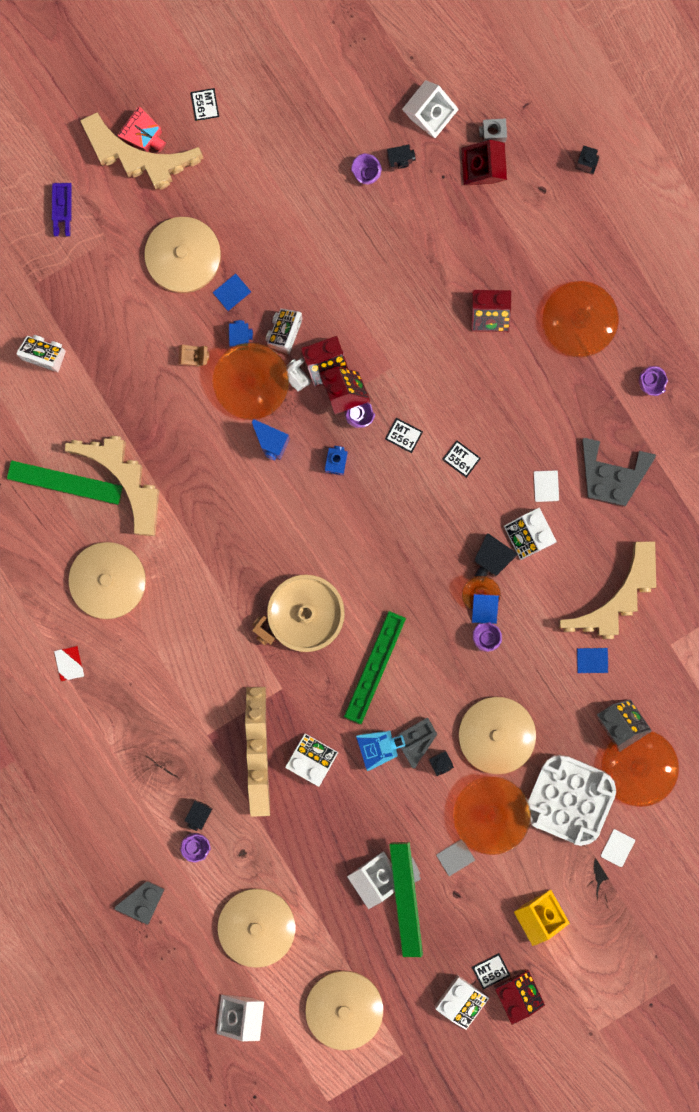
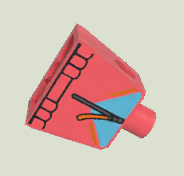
[118,107,166,152]

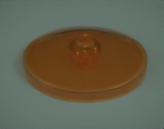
[542,281,619,358]
[213,343,289,420]
[601,731,679,807]
[453,776,531,855]

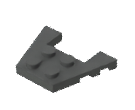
[582,438,656,507]

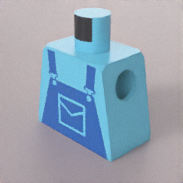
[356,730,405,771]

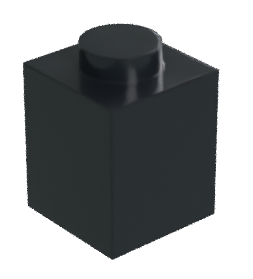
[184,799,213,831]

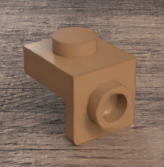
[178,345,209,367]
[252,616,276,645]

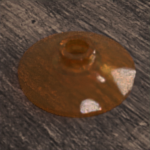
[462,576,501,610]

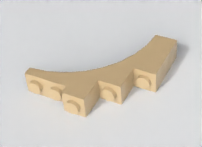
[80,113,203,189]
[65,436,159,536]
[559,542,656,639]
[245,687,270,816]

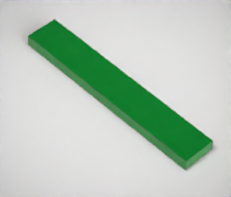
[7,460,123,505]
[344,611,406,725]
[389,842,423,957]

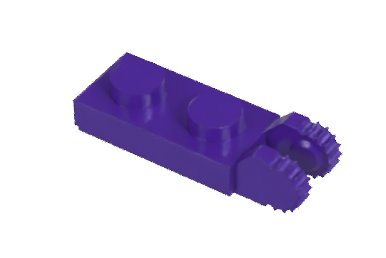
[52,183,72,236]

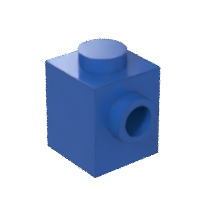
[229,320,253,349]
[325,446,348,476]

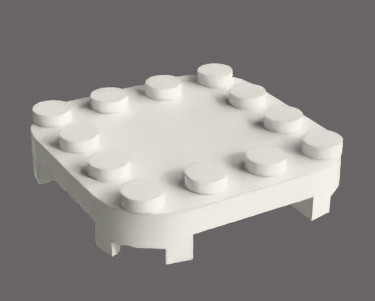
[526,755,616,846]

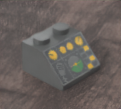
[597,699,652,752]

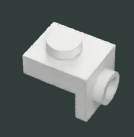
[283,358,312,391]

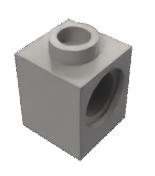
[479,118,507,142]

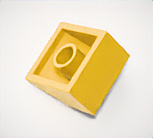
[514,890,570,946]

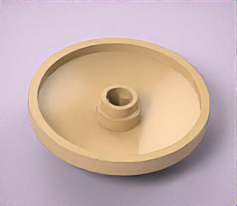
[145,217,221,293]
[69,542,146,619]
[267,575,345,652]
[459,697,536,774]
[218,889,295,967]
[305,971,383,1050]

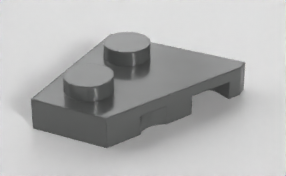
[394,717,437,769]
[115,881,165,925]

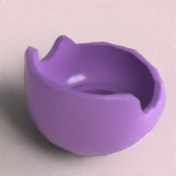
[351,153,382,185]
[638,366,668,396]
[345,403,375,428]
[472,622,502,652]
[180,833,211,863]

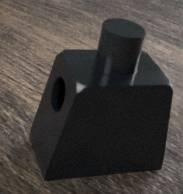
[473,533,517,582]

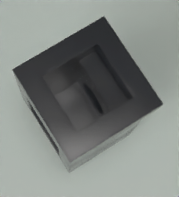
[387,144,416,172]
[576,145,599,174]
[428,751,454,776]

